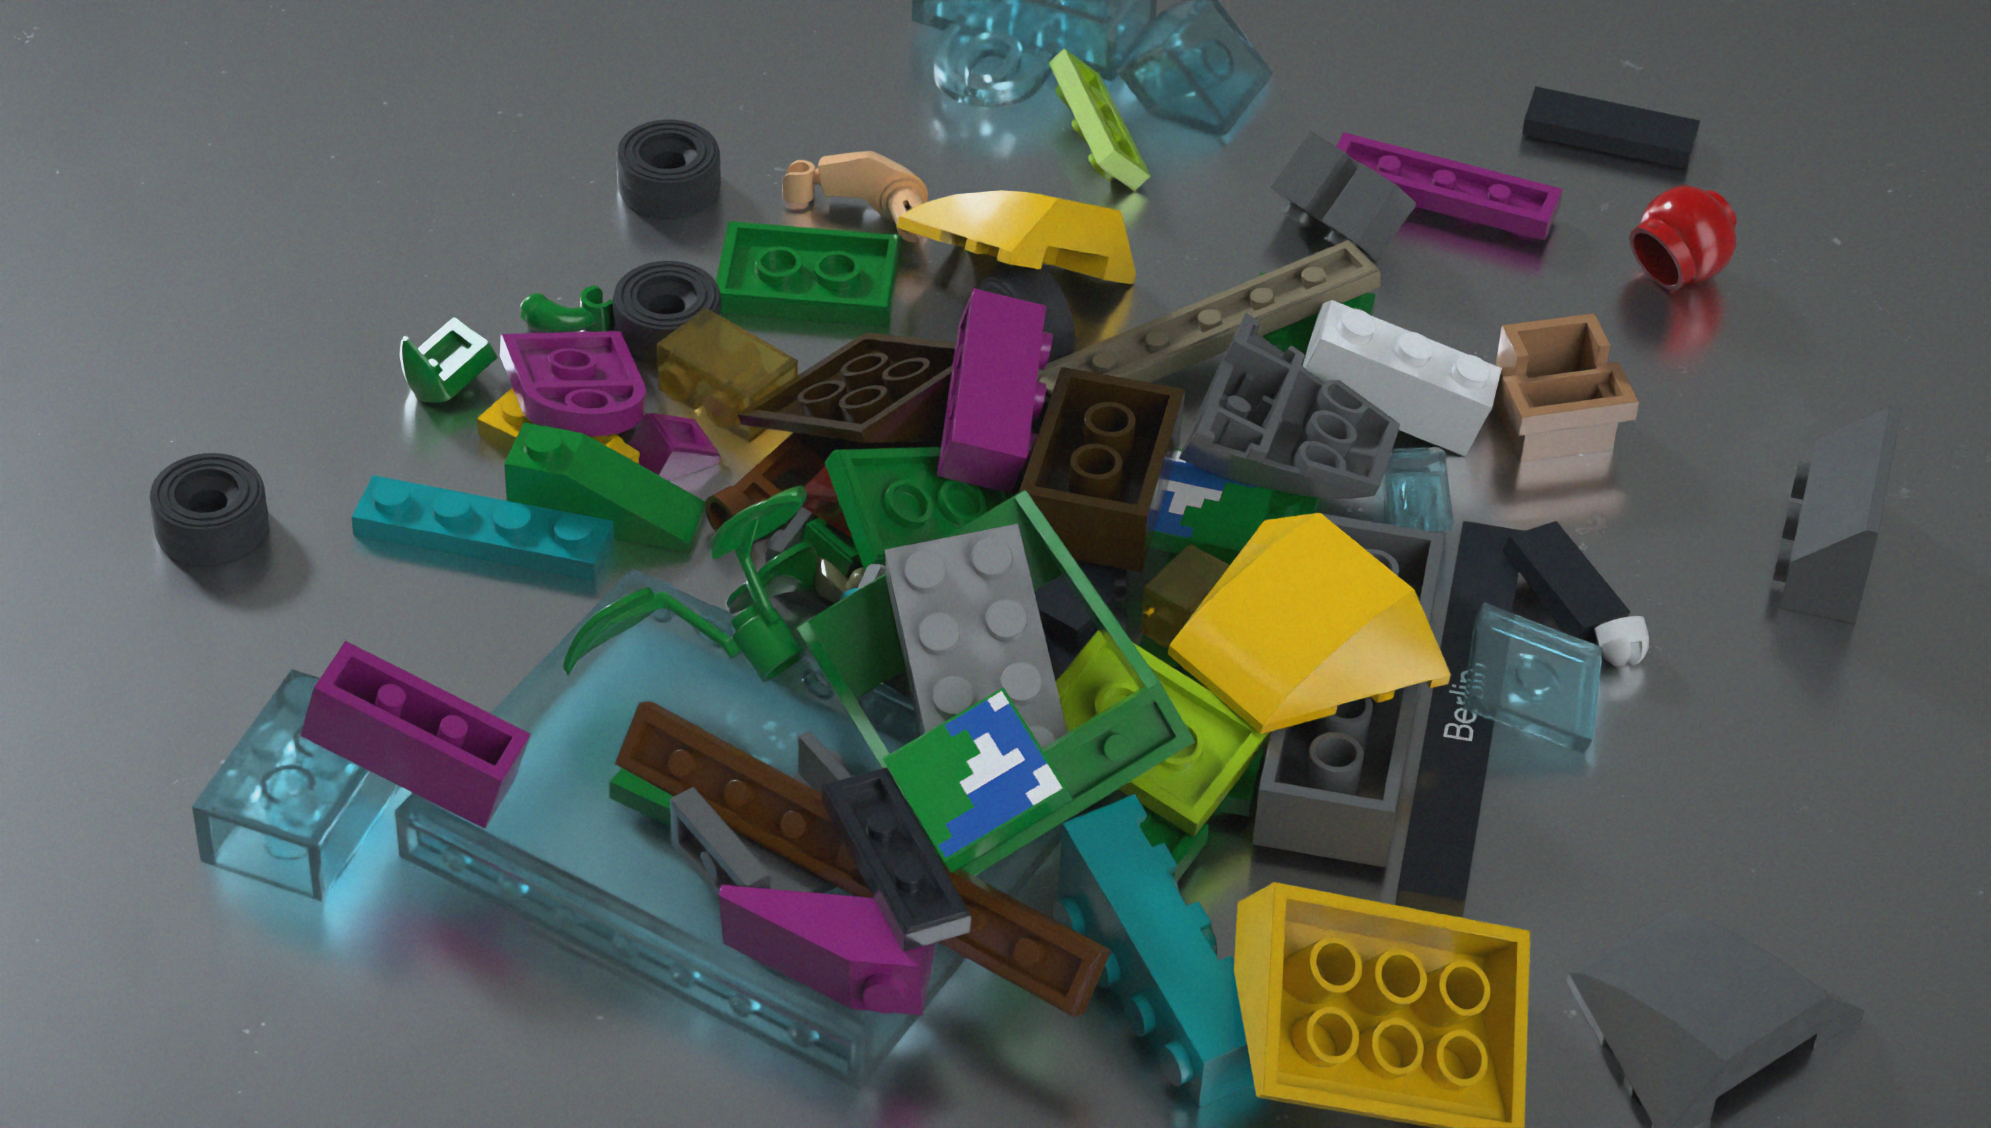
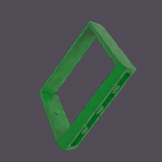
[796,490,1195,876]

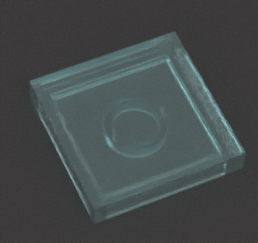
[1463,603,1603,754]

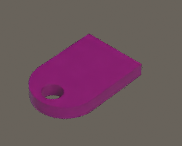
[500,331,646,436]

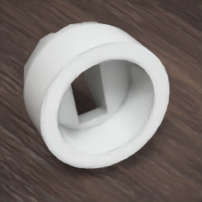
[1594,616,1649,667]

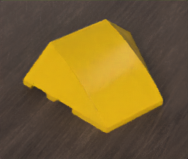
[896,190,1136,285]
[1168,513,1451,734]

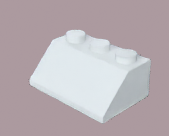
[1303,300,1502,456]

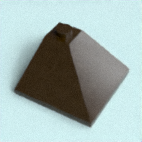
[737,332,956,443]

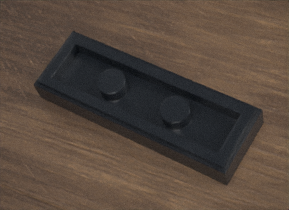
[1522,86,1700,169]
[821,767,971,952]

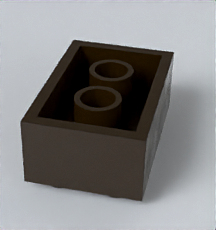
[1019,367,1185,573]

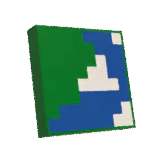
[1149,449,1276,565]
[883,687,1073,873]

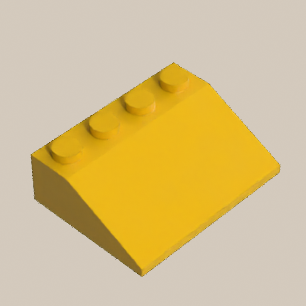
[1234,882,1530,1128]

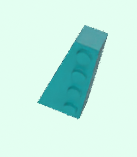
[1053,794,1254,1108]

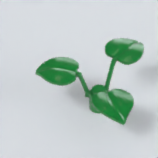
[563,485,817,683]

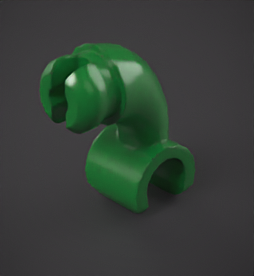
[520,285,614,333]

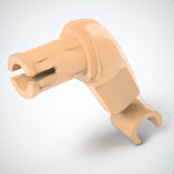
[782,151,928,242]

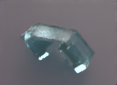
[1383,447,1454,533]

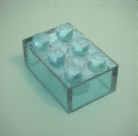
[192,669,401,902]

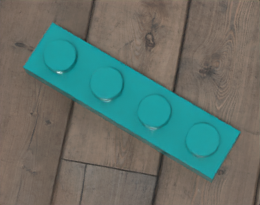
[351,475,614,582]

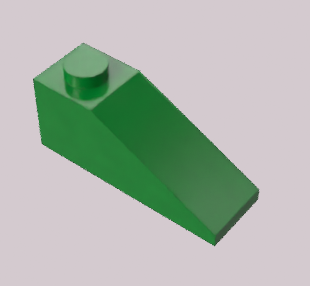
[504,422,706,553]

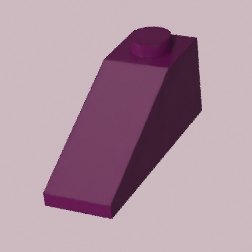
[719,885,935,1015]

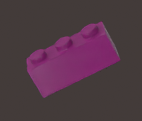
[937,288,1053,493]
[300,641,531,829]

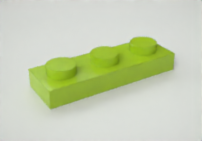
[1049,48,1151,191]

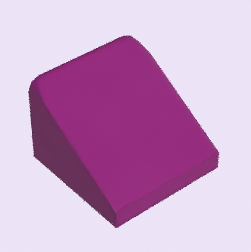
[629,413,721,481]

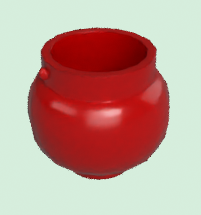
[1629,185,1737,291]

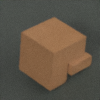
[1493,313,1639,462]

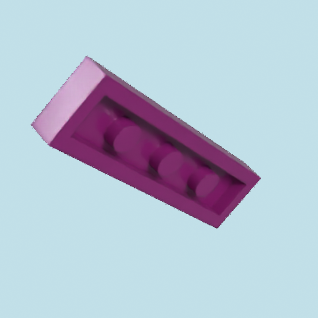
[1336,132,1563,240]

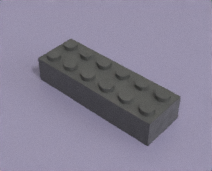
[1253,513,1445,868]

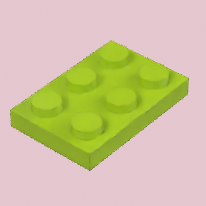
[1056,630,1270,837]

